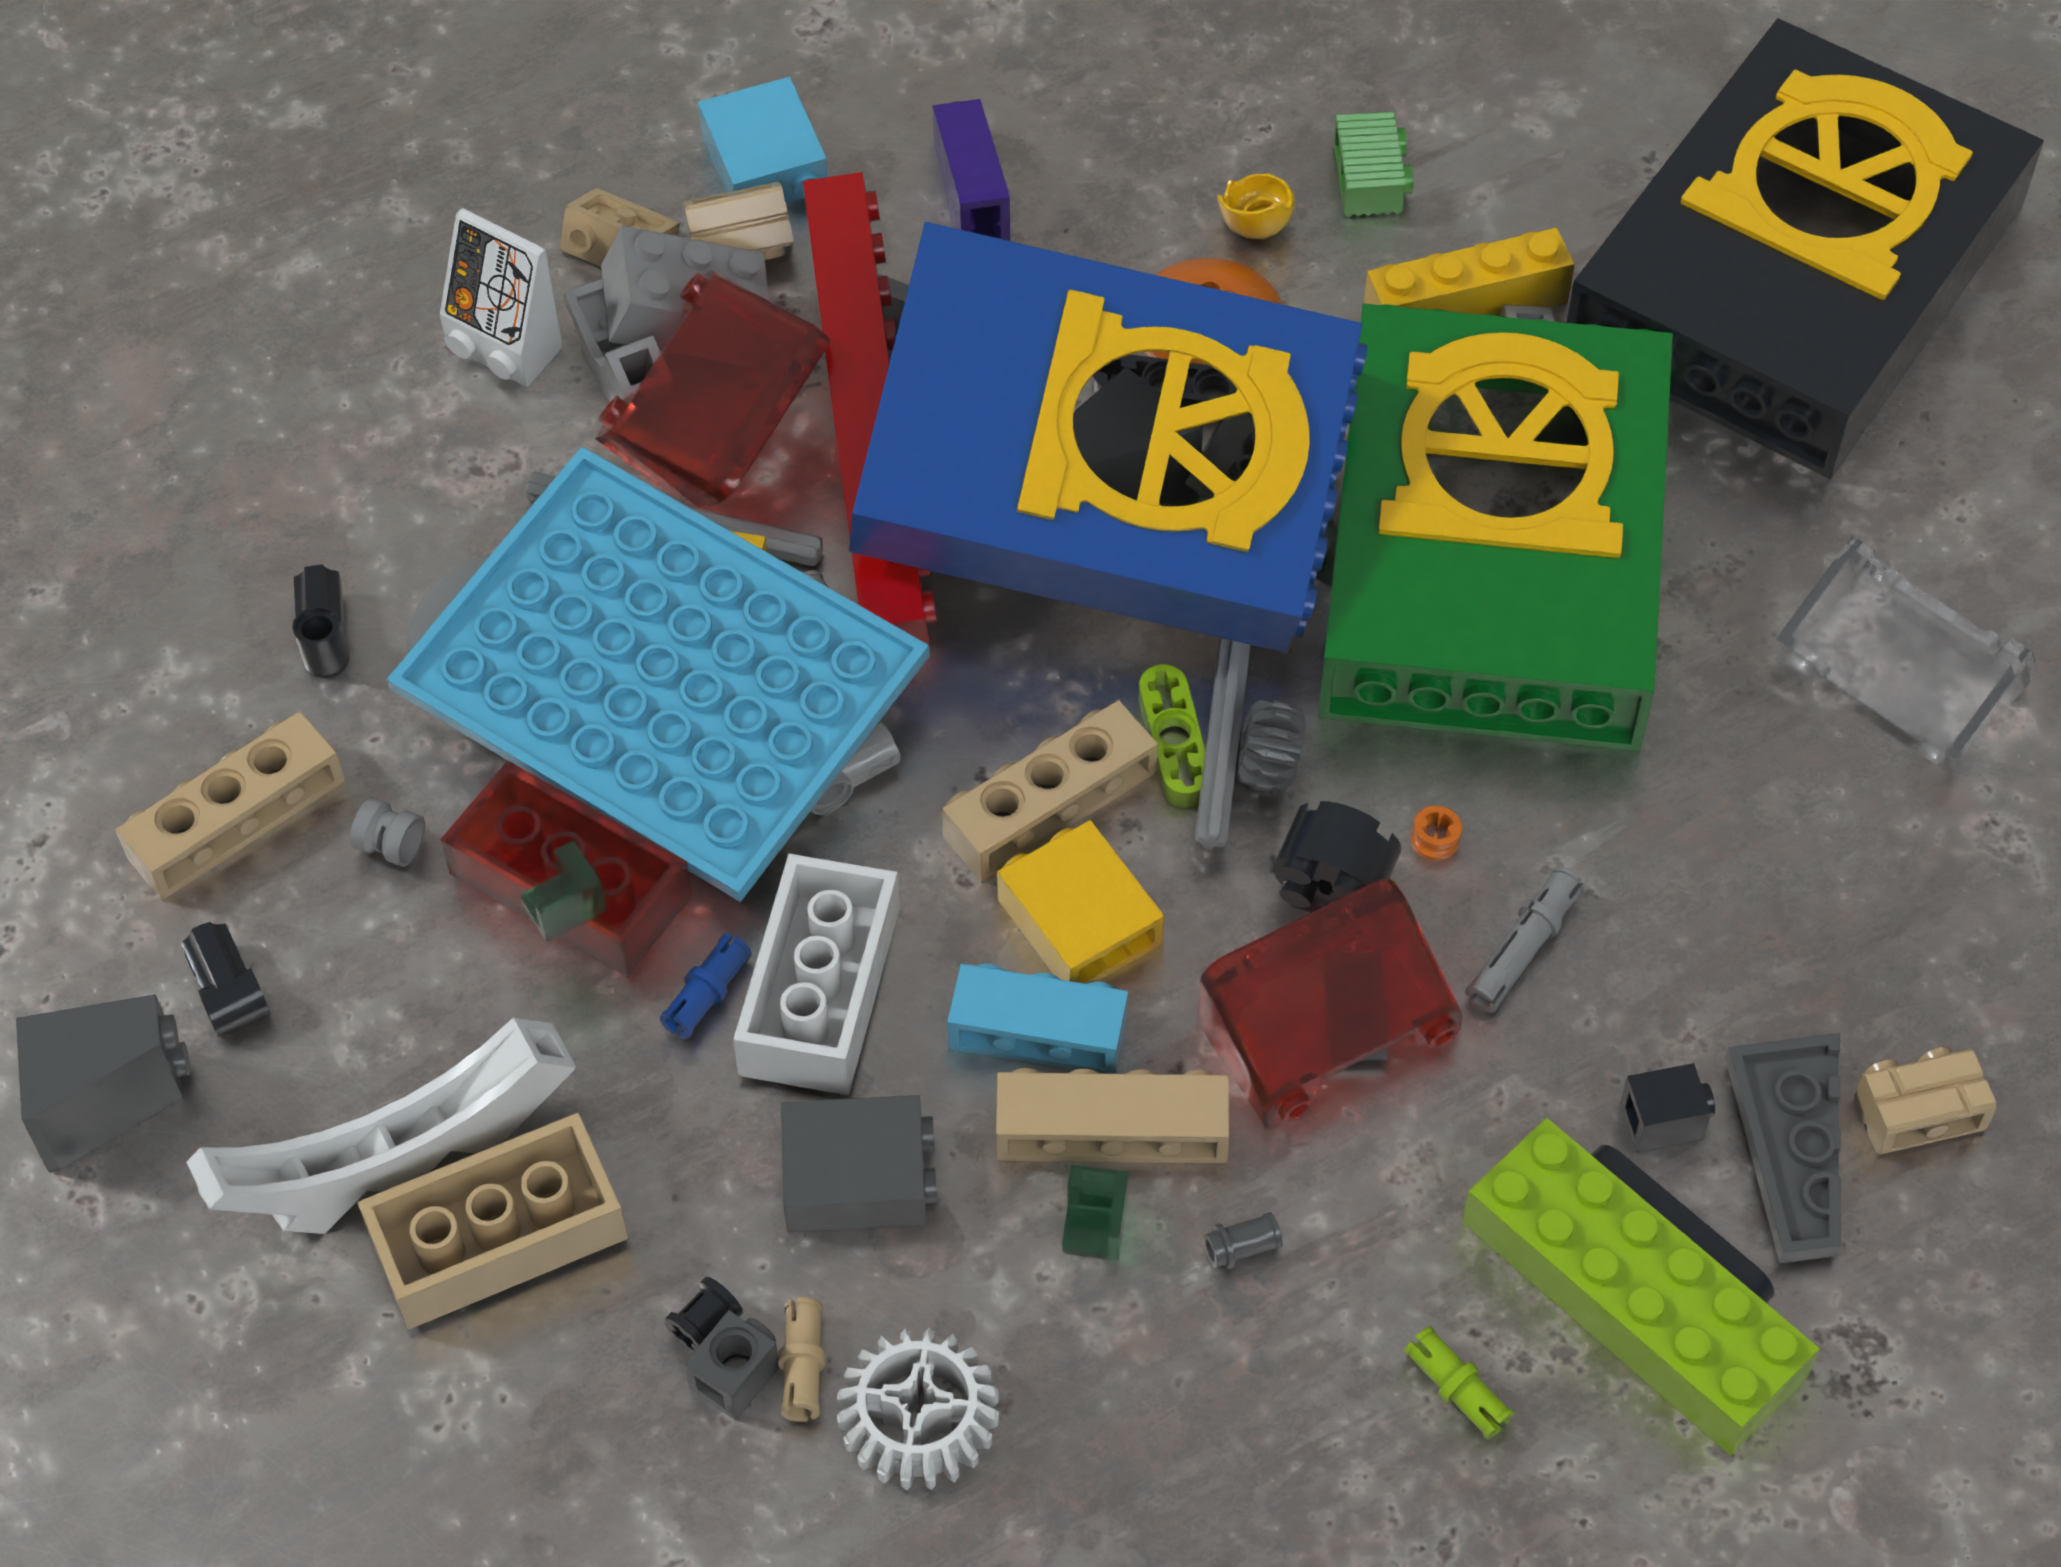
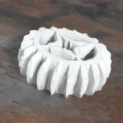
[837,1327,999,1491]

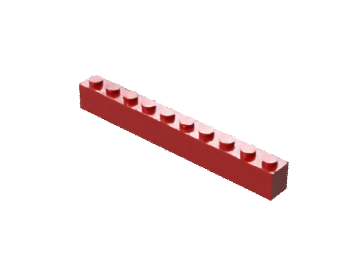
[803,172,937,643]

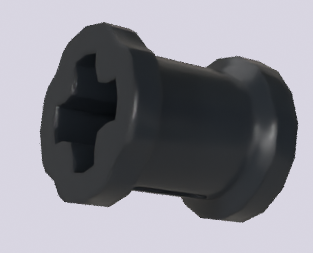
[665,1276,743,1353]

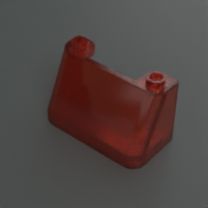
[595,271,830,509]
[1197,879,1463,1128]

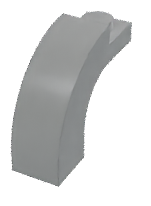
[563,278,673,412]

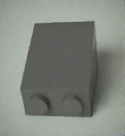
[1073,367,1203,504]
[16,994,190,1172]

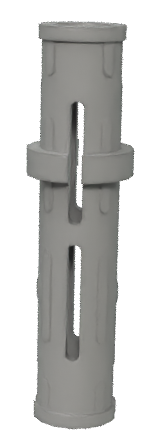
[1465,867,1585,1013]

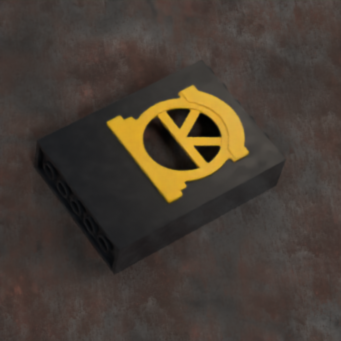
[1566,18,2044,480]

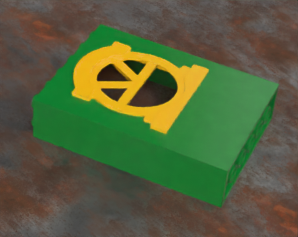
[1318,303,1673,752]

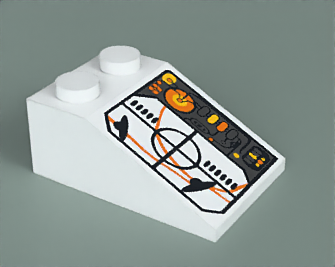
[440,208,563,388]

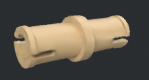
[778,1297,826,1422]

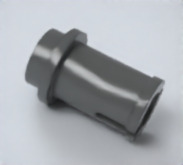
[1203,1212,1283,1270]

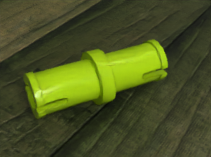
[1403,1326,1515,1440]

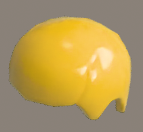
[1217,173,1295,240]

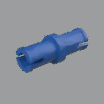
[660,933,752,1039]

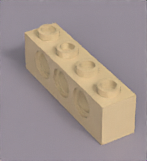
[942,700,1158,883]
[115,711,345,901]

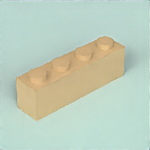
[996,1068,1229,1164]

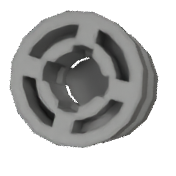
[350,797,425,867]

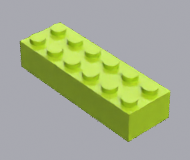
[1462,1117,1820,1456]

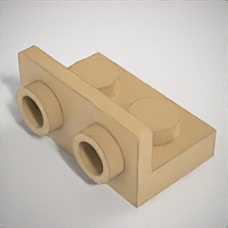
[560,188,680,267]

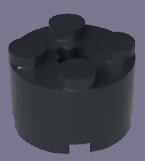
[1273,801,1401,927]

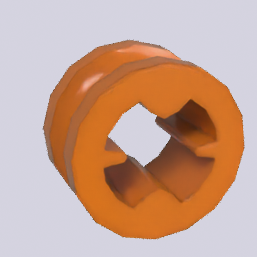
[1411,805,1462,860]

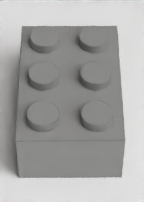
[601,225,774,368]

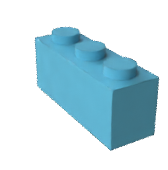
[947,963,1128,1074]

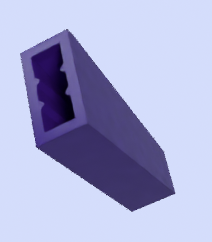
[932,99,1011,241]

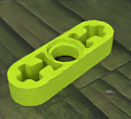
[1139,664,1206,808]

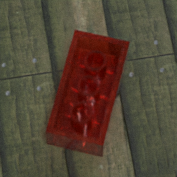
[440,761,693,977]

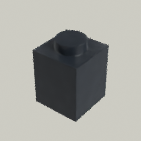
[1620,1063,1715,1153]

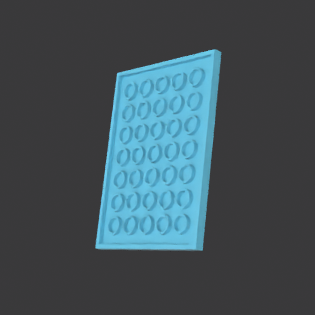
[386,446,930,902]

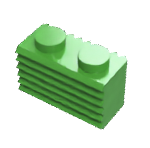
[1333,111,1413,217]

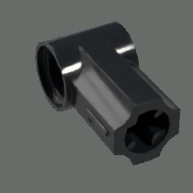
[292,564,349,676]
[181,922,271,1036]

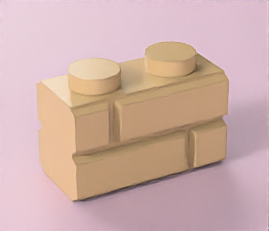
[683,181,794,260]
[1854,1047,1997,1155]

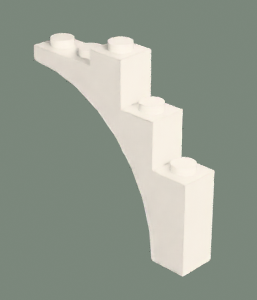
[186,1017,577,1234]

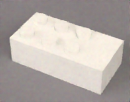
[733,854,900,1095]

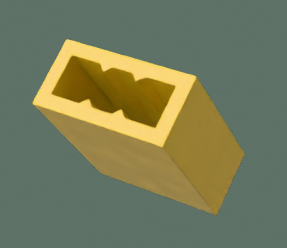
[997,820,1164,984]

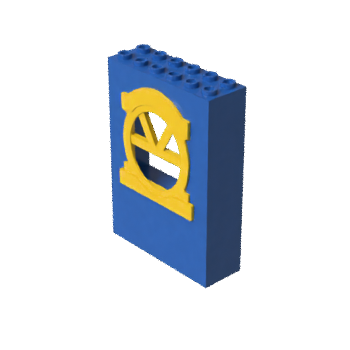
[849,222,1368,653]

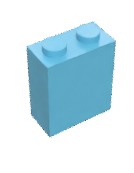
[698,77,828,203]

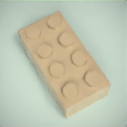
[357,1112,628,1330]

